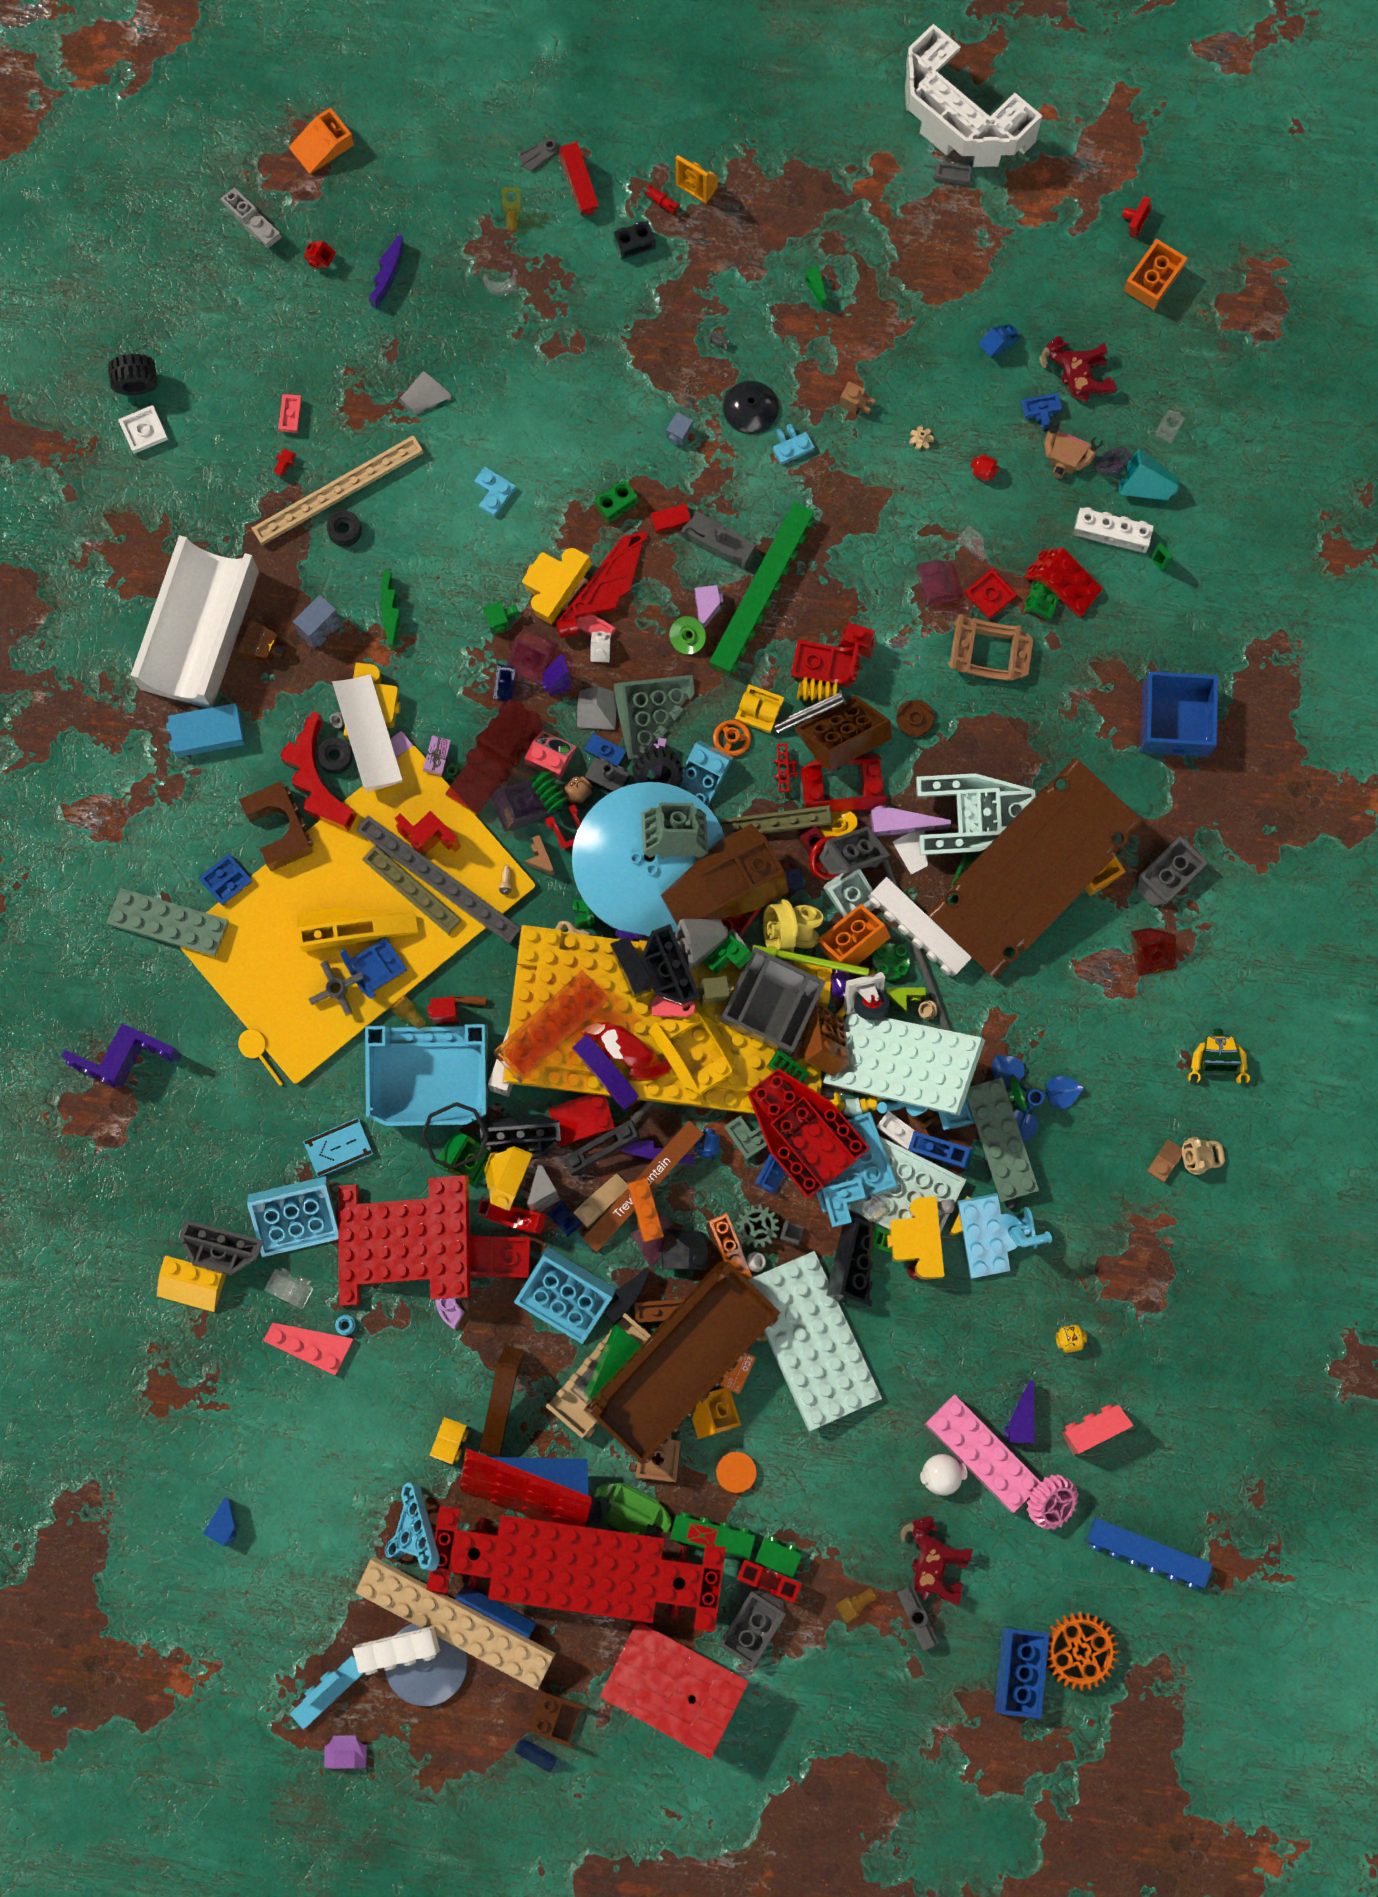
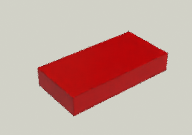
[650,504,691,533]

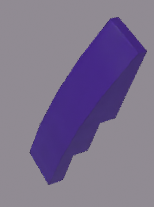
[369,233,404,309]
[572,1034,639,1110]
[617,1141,694,1165]

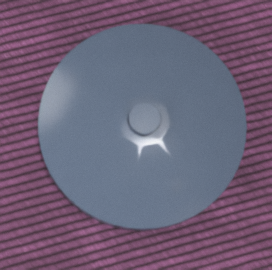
[385,1623,468,1706]

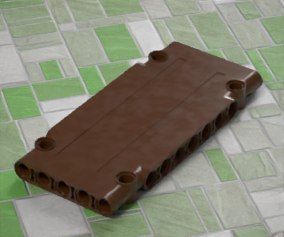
[926,757,1144,979]

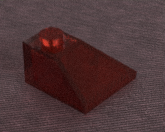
[1131,928,1177,976]

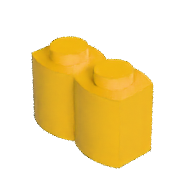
[430,1417,470,1464]

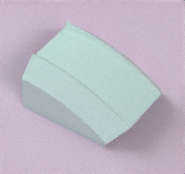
[823,869,875,917]

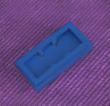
[584,733,627,767]

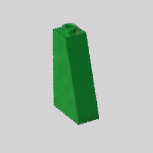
[584,1325,641,1403]

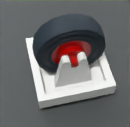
[844,972,890,1020]

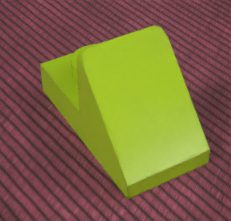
[885,987,926,1014]

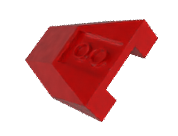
[747,1068,870,1201]

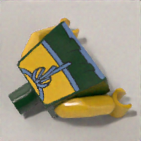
[1188,1028,1250,1084]

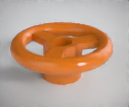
[713,720,751,757]

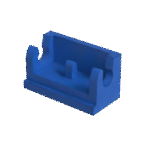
[755,1153,785,1195]

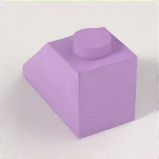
[695,585,723,628]

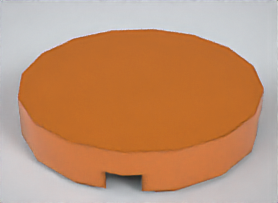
[716,1452,757,1493]

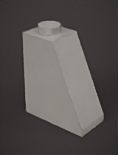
[675,919,728,972]

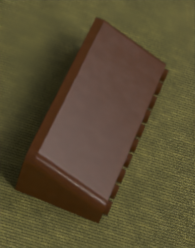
[584,1261,781,1464]

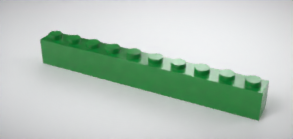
[709,502,815,677]

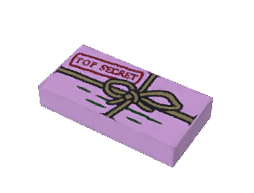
[423,735,451,776]

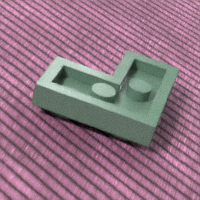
[724,1116,767,1160]

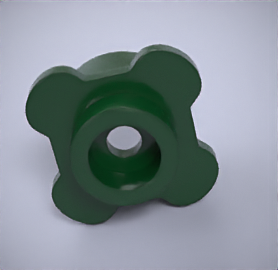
[442,761,463,782]

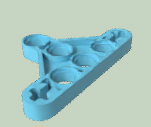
[385,1482,439,1571]

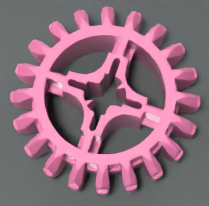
[1027,1474,1079,1530]

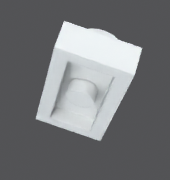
[876,1111,915,1150]

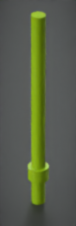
[752,945,869,976]

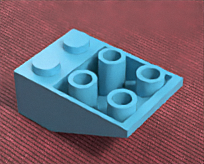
[679,740,734,807]

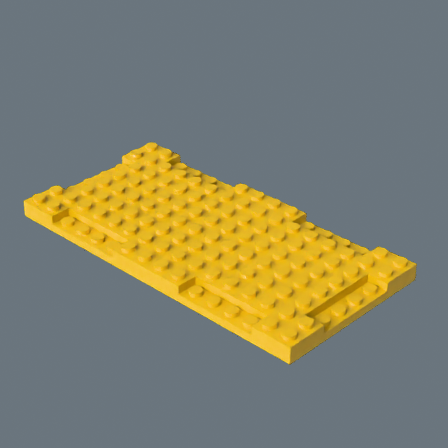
[502,925,832,1114]

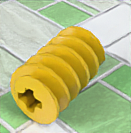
[797,677,838,703]

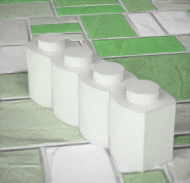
[353,1626,440,1675]

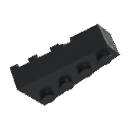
[826,1217,873,1308]

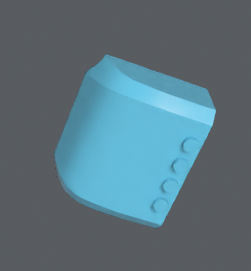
[365,1024,488,1126]

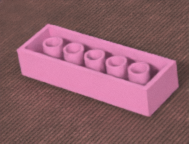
[924,1395,1040,1513]

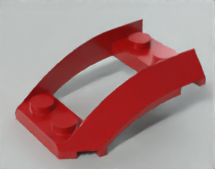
[800,754,887,813]

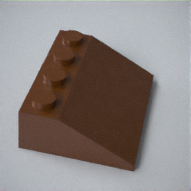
[794,695,892,771]

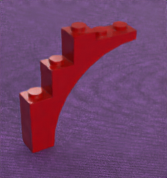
[280,711,357,832]

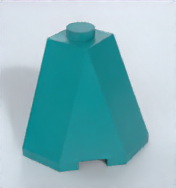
[1119,448,1179,500]

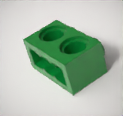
[594,479,638,524]

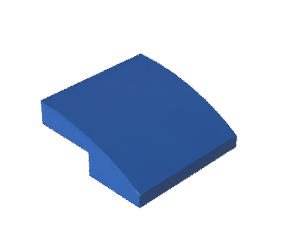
[199,854,252,905]

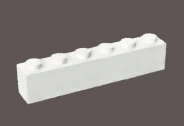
[867,877,972,977]

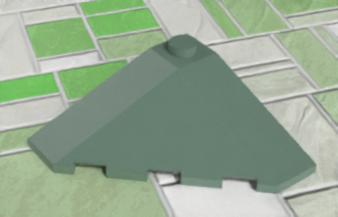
[614,675,695,759]

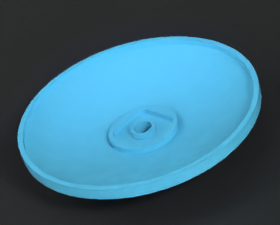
[572,782,725,937]

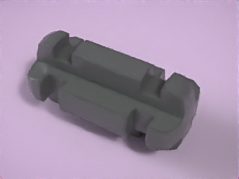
[708,331,730,349]

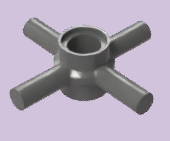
[309,961,364,1016]

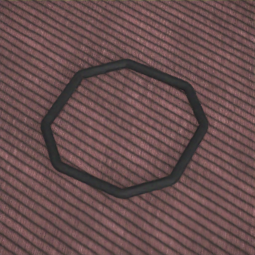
[422,1102,488,1169]

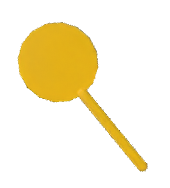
[238,1029,283,1086]

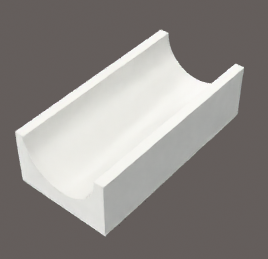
[131,535,259,708]

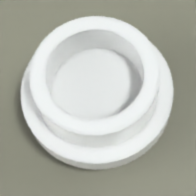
[747,1252,766,1272]

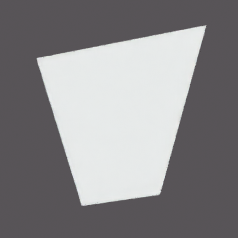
[893,831,928,874]

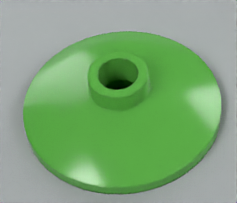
[669,616,706,654]

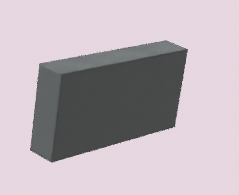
[934,161,973,186]

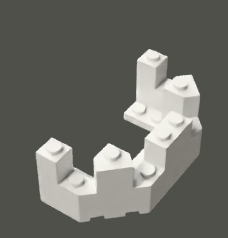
[905,24,1042,167]

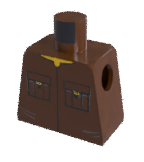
[237,619,286,663]

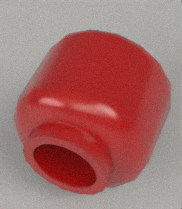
[970,454,1000,482]

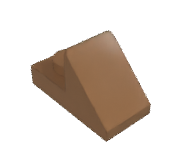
[525,835,554,876]
[1146,1139,1182,1183]

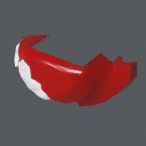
[581,1022,672,1081]

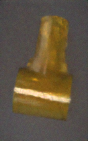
[390,995,426,1029]
[834,1588,877,1624]

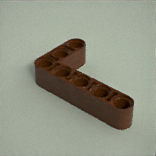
[480,1345,525,1457]

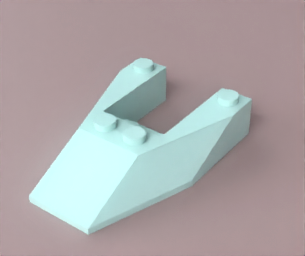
[916,774,1035,855]

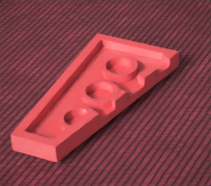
[264,1323,354,1376]

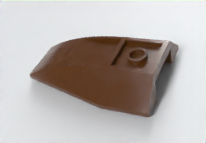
[660,824,789,926]

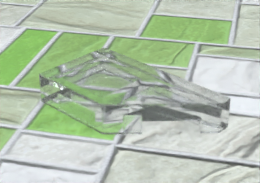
[956,525,985,562]

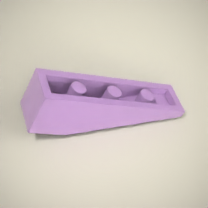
[870,806,951,837]

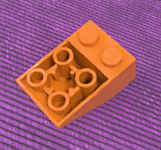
[289,107,354,174]

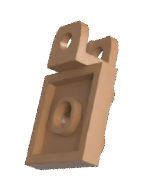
[636,1434,681,1482]

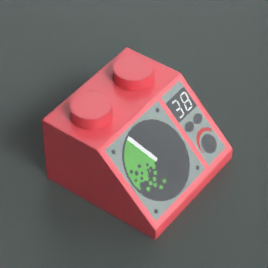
[524,730,577,780]

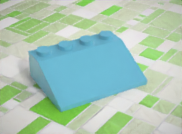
[247,1176,339,1257]
[514,1247,616,1344]

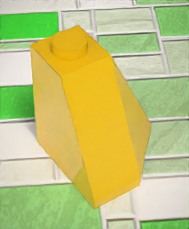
[484,1146,533,1211]

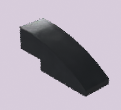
[604,1268,650,1325]

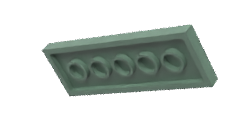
[106,888,229,958]
[966,1078,1039,1203]

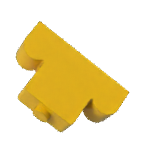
[522,548,592,625]
[344,663,401,741]
[887,1196,944,1280]

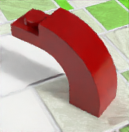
[475,1197,546,1234]

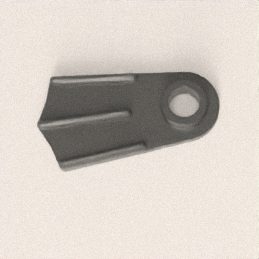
[519,139,558,172]

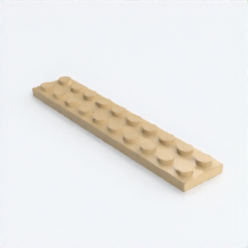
[355,1556,555,1690]

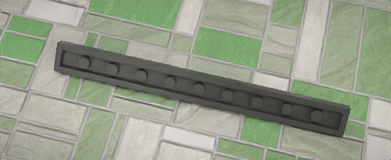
[356,816,521,945]

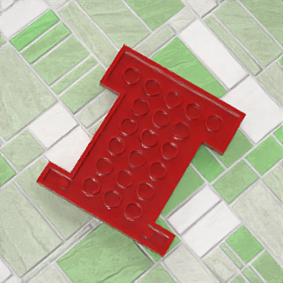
[338,1175,471,1306]

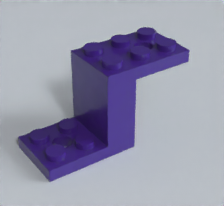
[61,1023,182,1088]

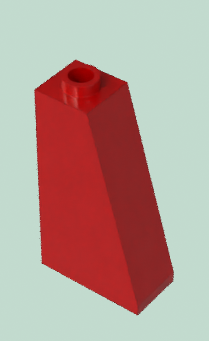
[558,142,599,216]

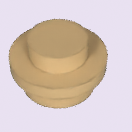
[918,1000,938,1020]

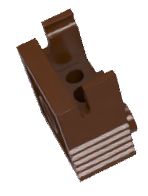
[528,1690,588,1749]

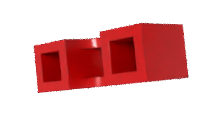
[736,1559,802,1603]

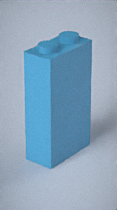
[166,703,245,758]

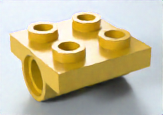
[735,685,784,734]

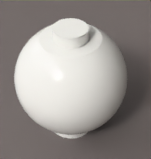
[920,1454,967,1496]

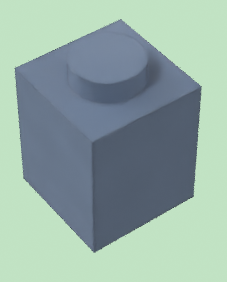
[666,412,693,446]

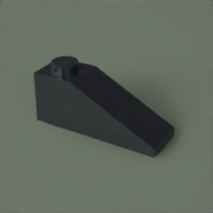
[610,937,653,999]

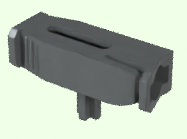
[681,511,757,570]

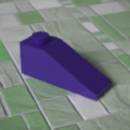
[541,654,571,696]
[1004,1381,1035,1443]

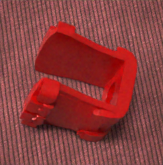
[545,804,581,850]

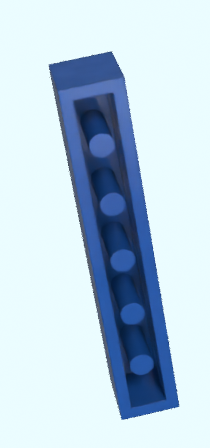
[1085,1518,1213,1590]

